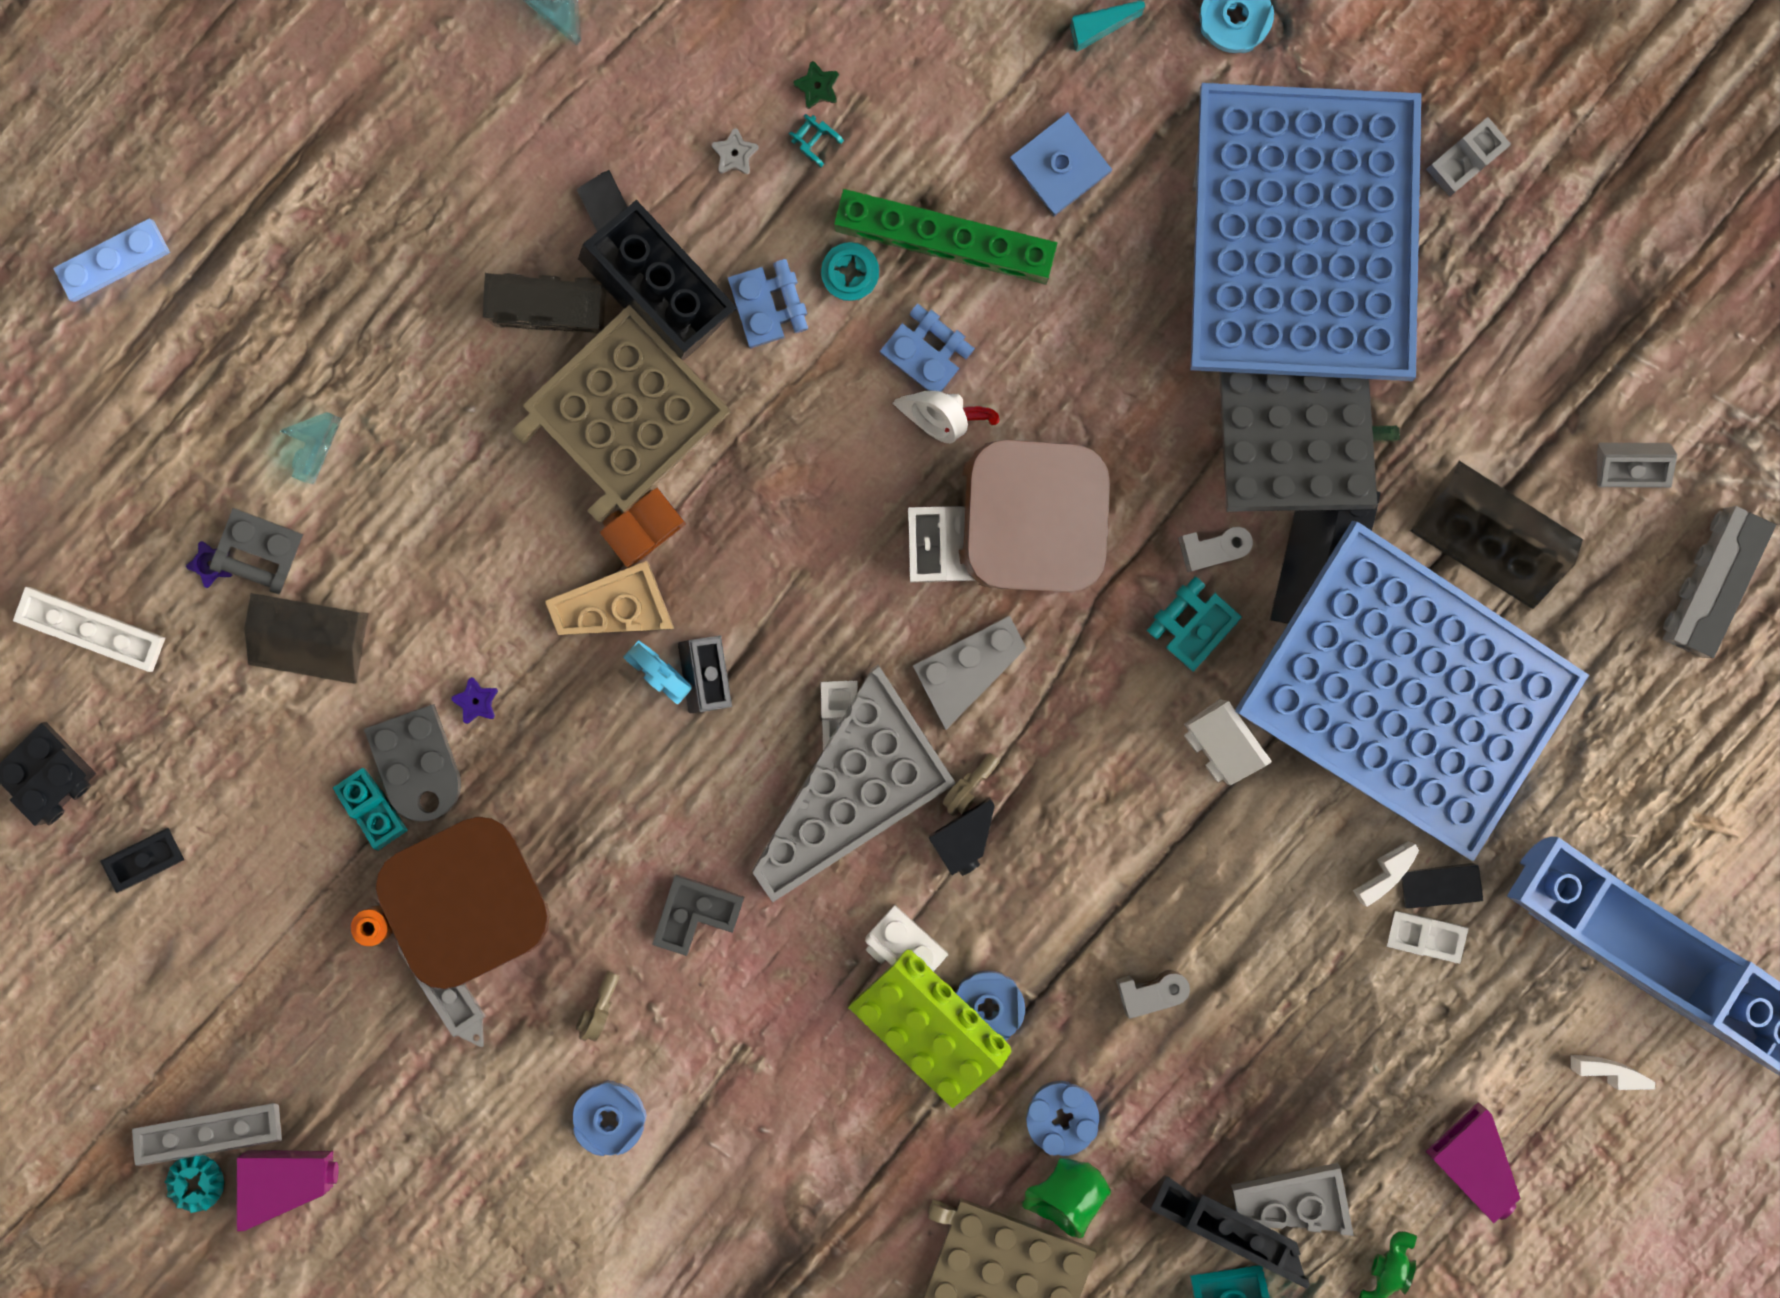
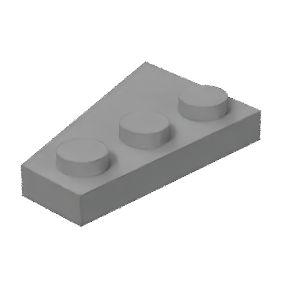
[913,616,1026,730]
[1231,1163,1354,1236]

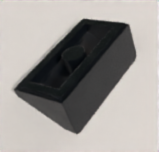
[577,170,627,248]
[678,636,732,713]

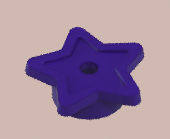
[186,541,233,588]
[451,677,498,724]

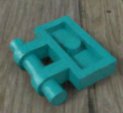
[1146,576,1242,672]

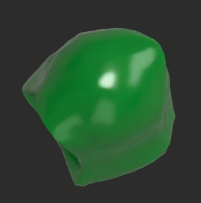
[1021,1158,1111,1238]

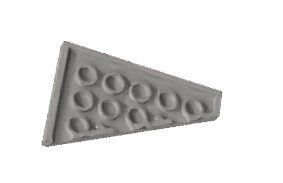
[752,665,956,903]

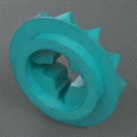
[821,242,879,301]
[164,1155,224,1213]

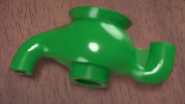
[1359,1231,1417,1298]

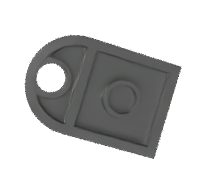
[364,704,461,821]

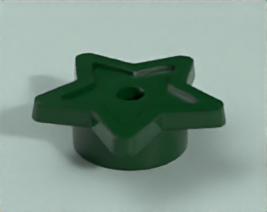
[793,61,839,109]

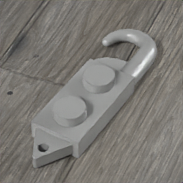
[396,941,486,1047]

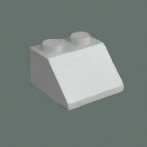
[1184,699,1272,785]

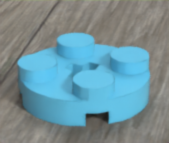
[1199,0,1274,53]
[623,640,692,704]

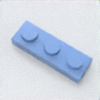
[53,218,170,302]

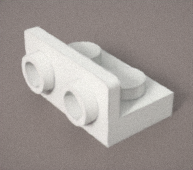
[865,905,948,972]

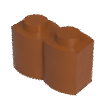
[600,488,686,568]

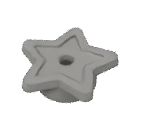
[711,128,759,174]

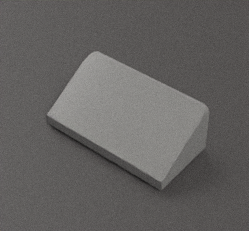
[1597,443,1677,488]

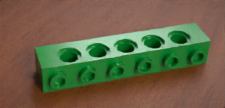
[834,189,1058,285]

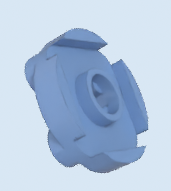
[955,971,1025,1041]
[573,1080,647,1156]
[1026,1081,1099,1156]

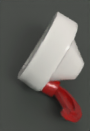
[893,391,1000,444]

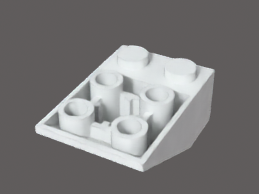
[908,507,976,583]

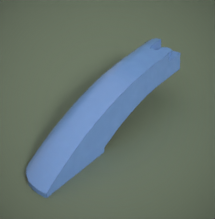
[1507,837,1780,1076]

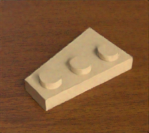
[545,561,674,635]

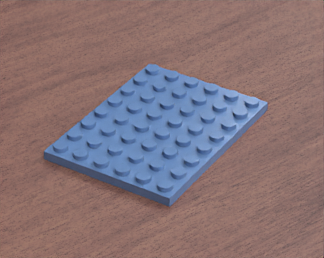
[1190,83,1421,381]
[1235,521,1589,862]

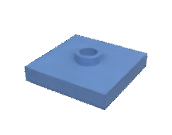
[1010,112,1112,216]

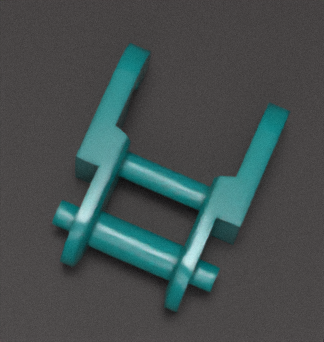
[789,114,844,168]

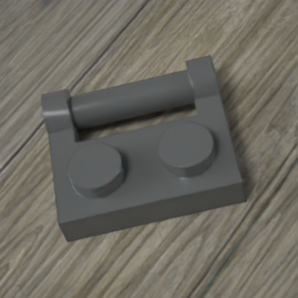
[209,508,304,595]

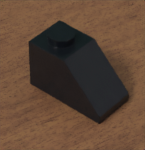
[929,797,995,876]

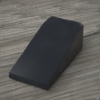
[100,828,185,894]
[1401,863,1483,909]

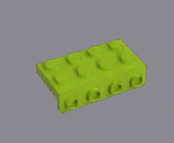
[848,950,1011,1109]

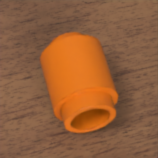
[351,906,393,946]

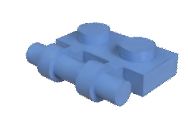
[728,259,808,349]
[880,304,975,392]

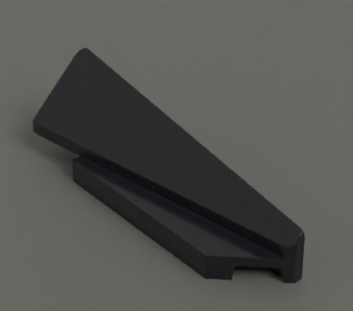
[1140,1175,1310,1289]

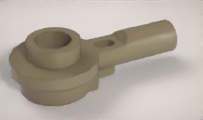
[943,753,1000,816]
[576,971,620,1042]

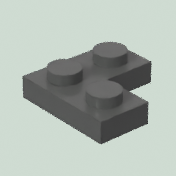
[652,874,745,956]

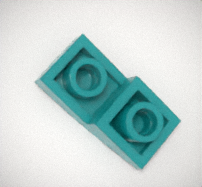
[333,768,408,851]

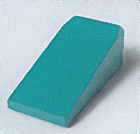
[1070,0,1145,52]

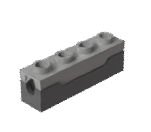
[1662,506,1777,658]

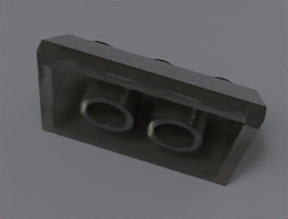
[244,593,369,684]

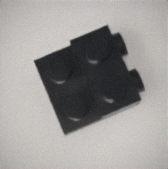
[0,722,96,826]

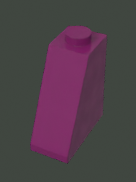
[1425,1102,1521,1223]
[237,1150,339,1231]

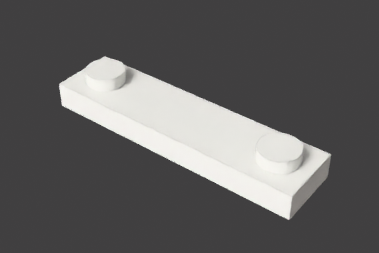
[13,587,165,672]

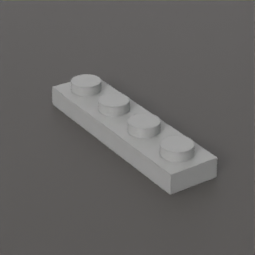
[132,1103,282,1166]

